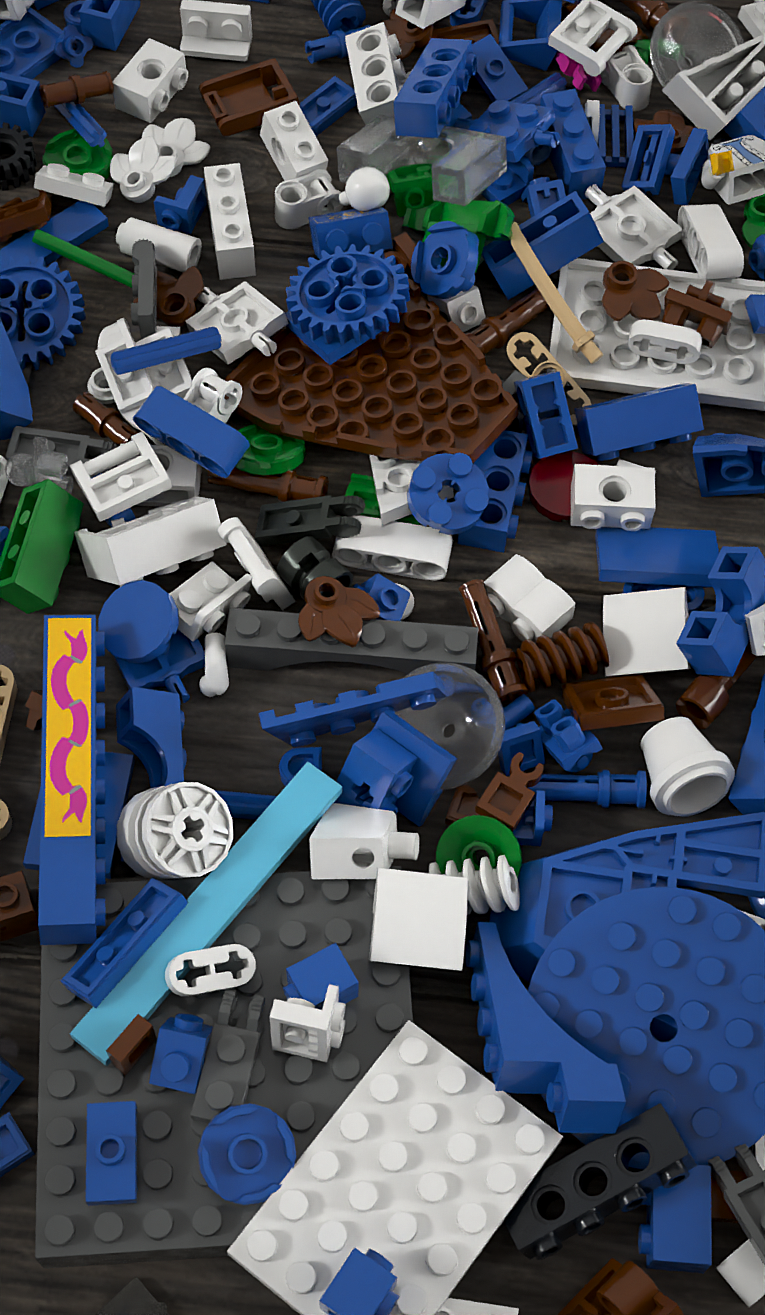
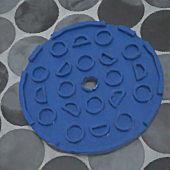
[528,887,765,1170]

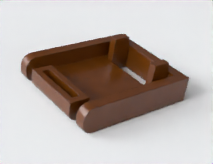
[199,58,300,136]

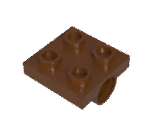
[557,1258,684,1315]

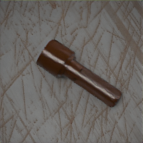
[676,640,757,729]

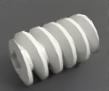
[429,855,520,915]

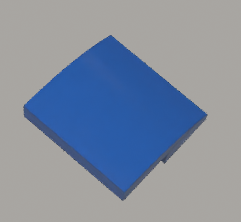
[372,710,457,827]

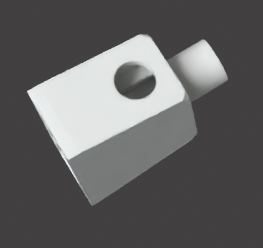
[309,803,419,879]

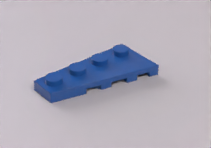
[259,671,447,747]

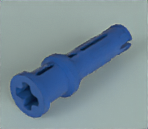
[528,770,647,809]

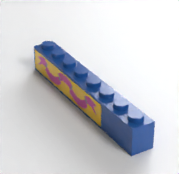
[38,615,106,945]

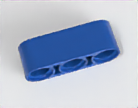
[133,386,250,478]

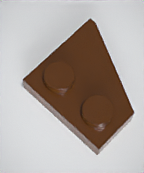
[0,189,53,242]

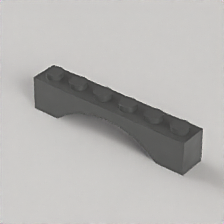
[225,608,478,683]

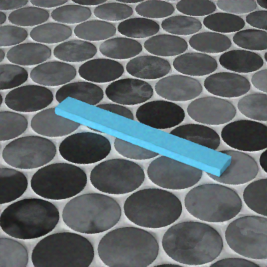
[70,762,342,1066]

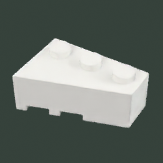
[662,34,765,140]
[74,497,227,587]

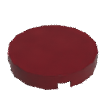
[528,451,598,522]

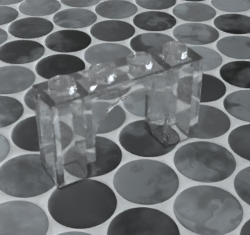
[337,115,507,206]

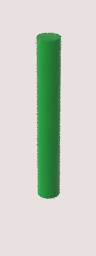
[32,229,134,288]

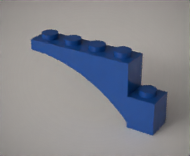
[465,922,626,1134]

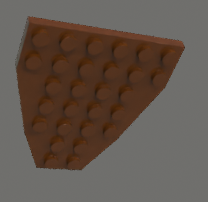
[224,278,519,463]

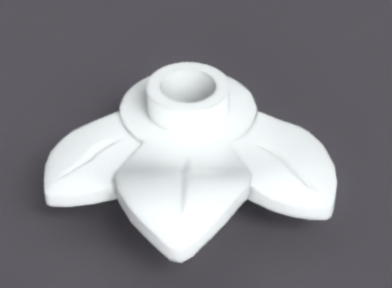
[142,118,210,177]
[110,137,176,203]

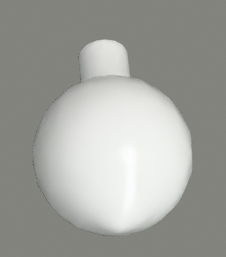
[339,167,390,211]

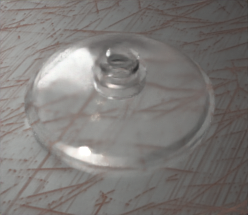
[650,1,744,88]
[395,662,505,790]

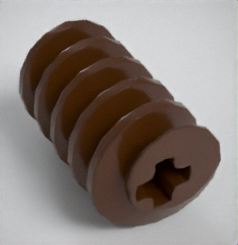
[516,622,609,693]

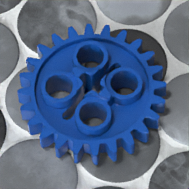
[286,244,410,346]
[0,254,86,372]

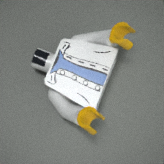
[701,135,765,205]

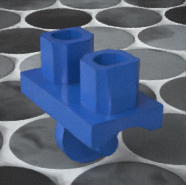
[534,700,603,772]

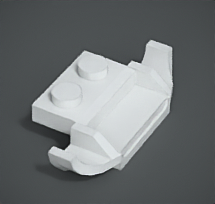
[95,317,193,445]

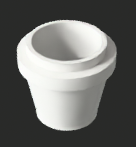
[641,717,735,817]

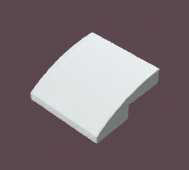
[603,587,691,676]
[369,868,468,971]

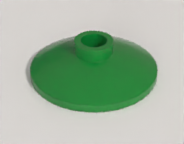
[436,815,522,879]

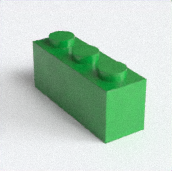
[0,479,84,614]

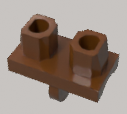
[662,280,733,348]

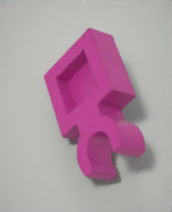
[554,51,602,92]

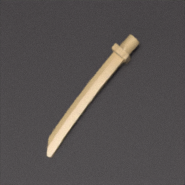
[511,222,604,364]

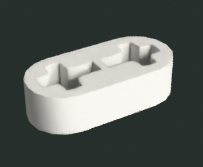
[628,319,702,364]
[165,944,256,996]

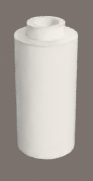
[116,217,202,272]

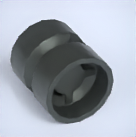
[277,536,353,600]

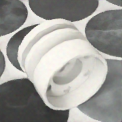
[117,782,233,880]

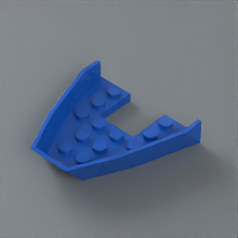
[489,812,765,1041]

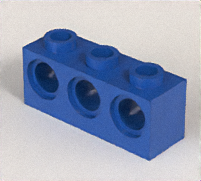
[458,430,533,553]

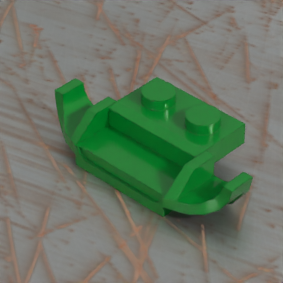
[402,197,515,273]

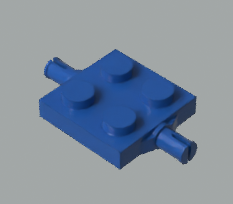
[455,100,560,163]
[112,629,205,705]

